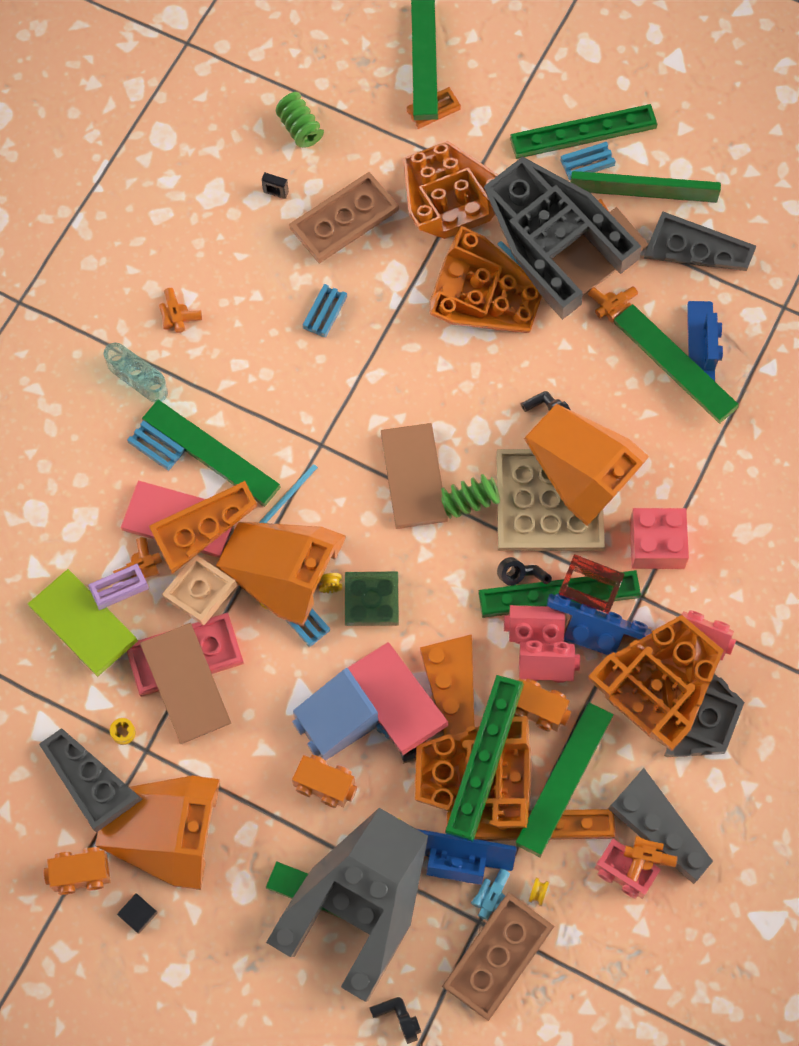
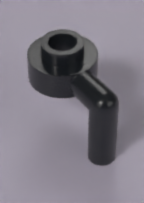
[521,391,571,412]
[497,557,552,586]
[369,997,422,1044]

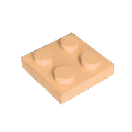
[162,555,237,625]

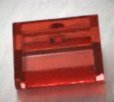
[559,554,625,614]

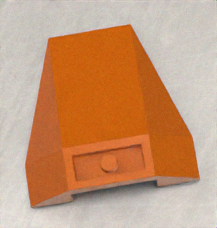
[403,141,498,239]
[430,226,542,333]
[524,404,649,526]
[216,522,346,626]
[95,775,220,890]

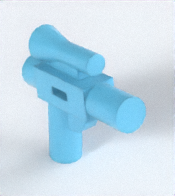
[471,869,510,921]

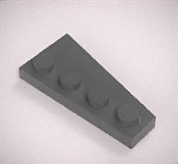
[644,211,756,271]
[39,728,143,833]
[608,768,713,884]

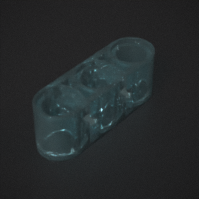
[103,342,168,402]

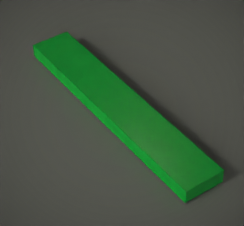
[411,0,438,120]
[510,104,658,159]
[570,171,721,203]
[614,304,739,424]
[142,399,281,507]
[478,570,641,618]
[445,675,524,842]
[515,702,614,858]

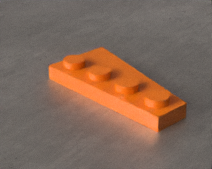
[149,481,257,574]
[420,634,475,736]

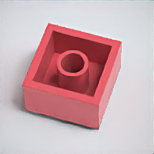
[630,508,689,569]

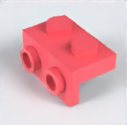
[594,839,661,899]

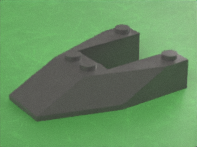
[484,156,641,320]
[266,808,428,1002]

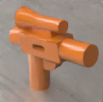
[588,286,638,323]
[159,288,202,333]
[113,537,162,578]
[624,836,678,882]

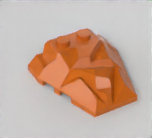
[588,615,724,751]
[415,716,531,828]

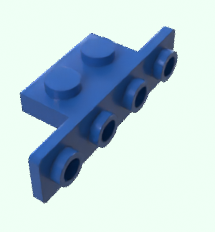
[687,301,723,381]
[547,593,651,655]
[417,829,517,885]

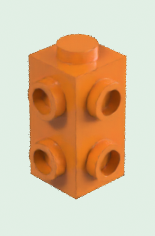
[514,678,572,732]
[292,755,357,808]
[44,847,111,895]

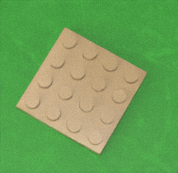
[496,449,605,551]

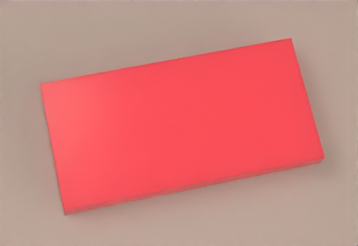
[121,480,233,558]
[127,612,244,697]
[348,642,449,755]

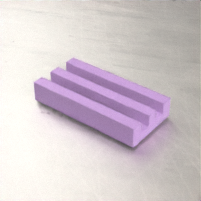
[88,563,149,610]

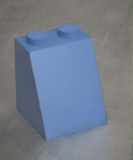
[292,668,379,760]

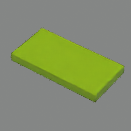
[28,569,138,677]

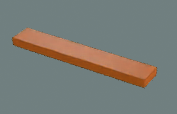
[447,809,615,841]

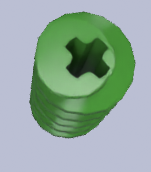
[276,92,324,148]
[441,474,500,519]

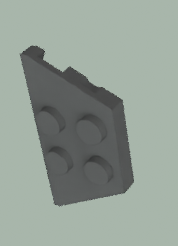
[664,673,745,757]

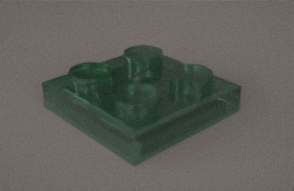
[345,571,399,626]

